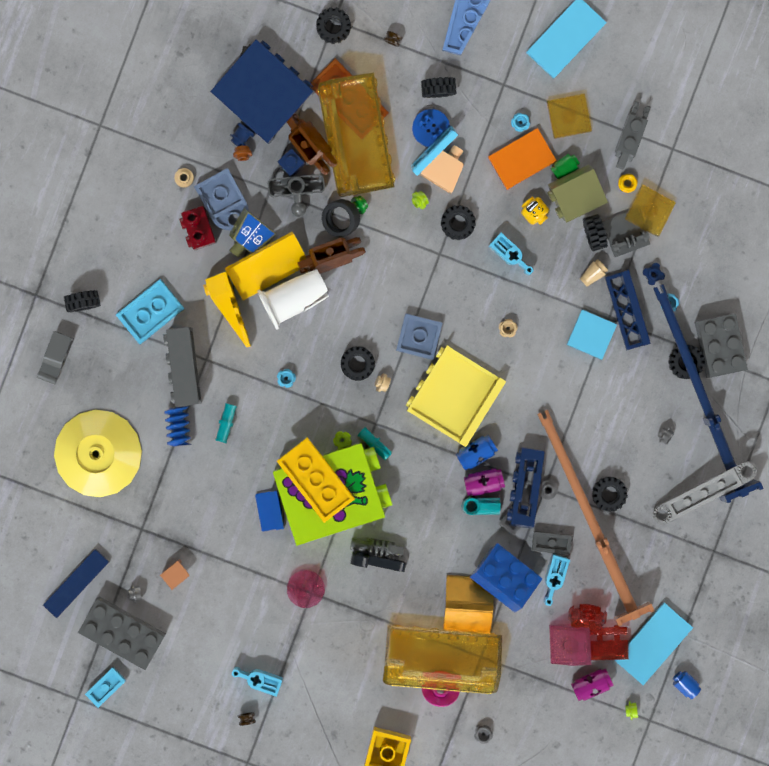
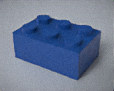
[470,543,543,613]

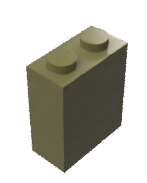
[547,165,608,223]

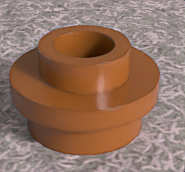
[233,146,252,161]

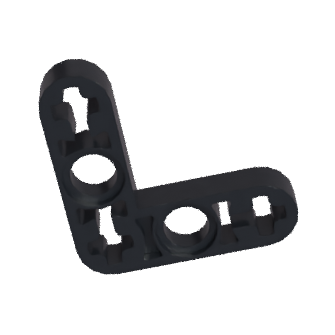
[350,551,407,572]

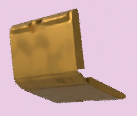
[443,575,494,634]

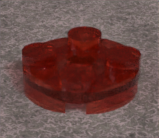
[568,604,607,631]

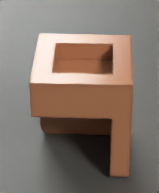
[160,559,189,590]

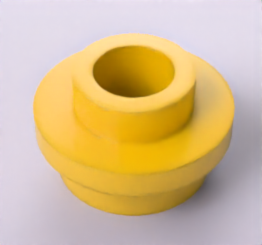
[618,174,637,193]

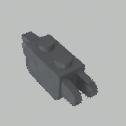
[615,101,651,170]

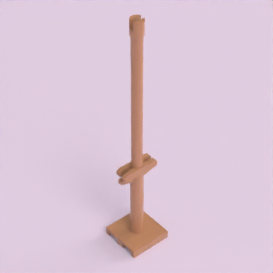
[537,410,655,626]

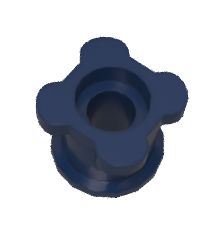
[230,123,255,147]

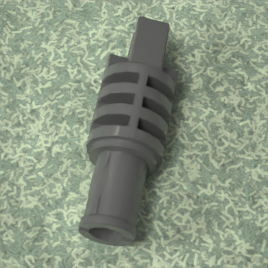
[350,538,404,559]

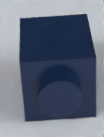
[277,149,305,177]

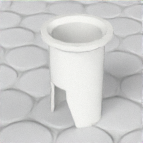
[257,269,329,330]

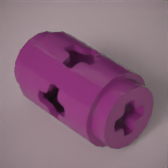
[464,468,505,497]
[571,668,614,701]

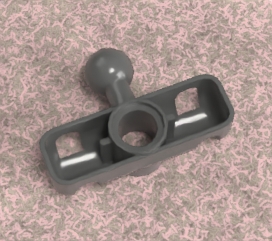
[268,174,325,217]

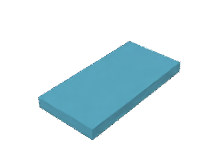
[526,0,607,79]
[614,602,693,685]

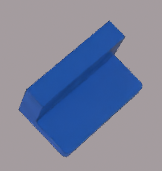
[255,490,285,532]

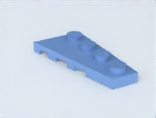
[442,0,491,56]

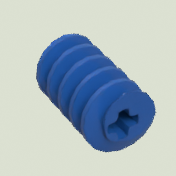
[164,406,192,446]

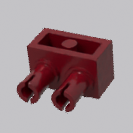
[179,206,216,251]

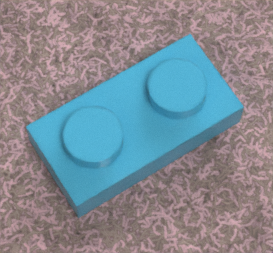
[85,667,126,708]

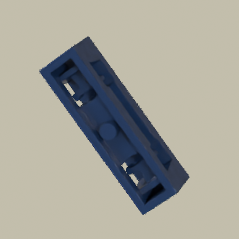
[507,448,545,529]

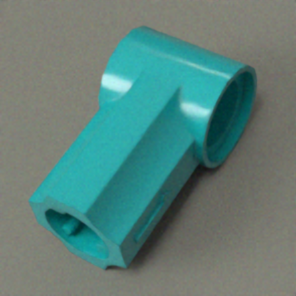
[461,497,501,515]

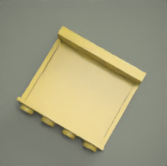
[406,345,506,447]

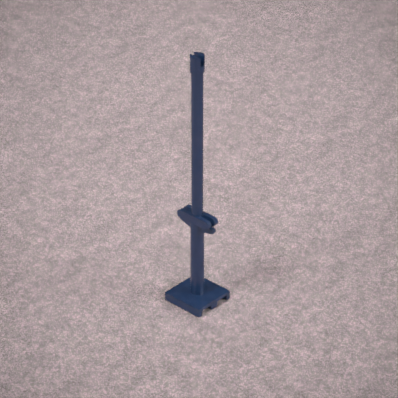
[653,284,764,503]

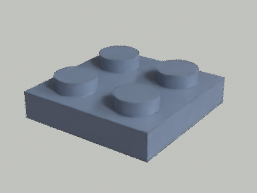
[396,313,443,360]

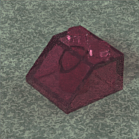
[549,624,591,666]

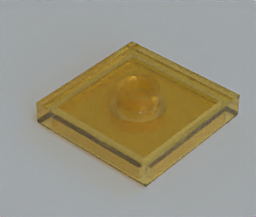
[547,94,592,139]
[625,185,676,237]

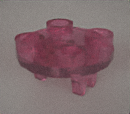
[287,570,325,608]

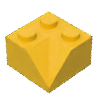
[364,726,411,766]

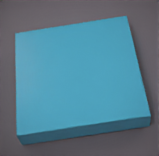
[566,310,617,360]

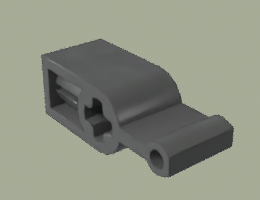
[37,331,74,385]

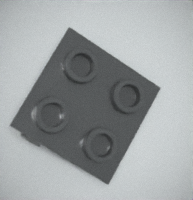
[602,209,650,257]

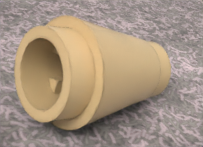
[580,259,608,287]

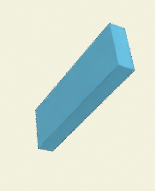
[411,126,458,176]

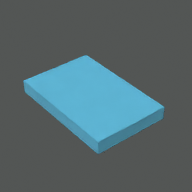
[116,279,185,345]

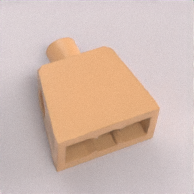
[421,145,464,194]

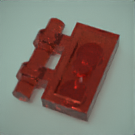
[589,625,629,660]

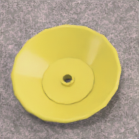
[54,410,142,497]

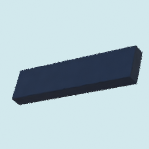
[43,549,110,618]

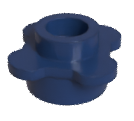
[642,263,665,285]

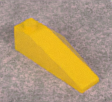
[203,272,251,348]

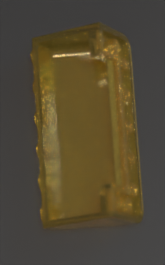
[318,72,395,197]
[383,625,502,694]

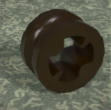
[384,31,403,47]
[238,712,256,726]

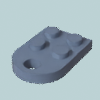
[194,168,249,230]

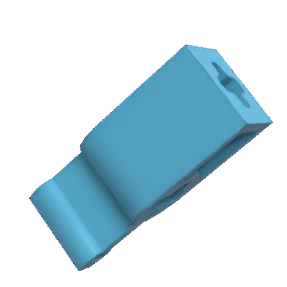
[489,232,534,275]
[544,554,570,606]
[231,667,283,697]

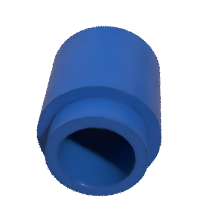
[673,671,701,699]

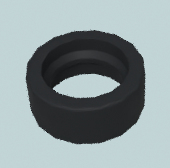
[321,199,360,237]

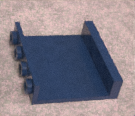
[210,40,315,144]

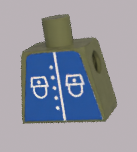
[229,208,276,257]

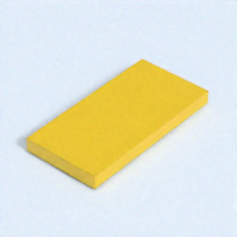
[225,231,306,301]
[277,437,355,523]

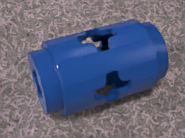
[456,435,498,470]

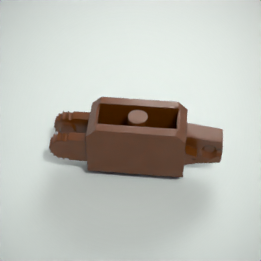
[287,114,337,175]
[297,237,366,274]

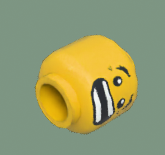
[521,196,549,225]

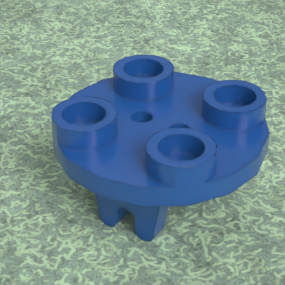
[412,109,450,148]

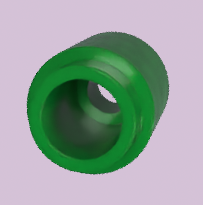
[550,154,580,179]

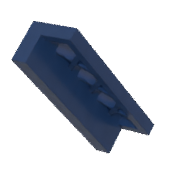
[605,270,651,351]

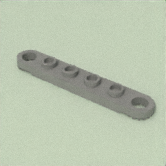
[653,461,757,525]

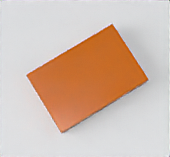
[488,128,557,190]

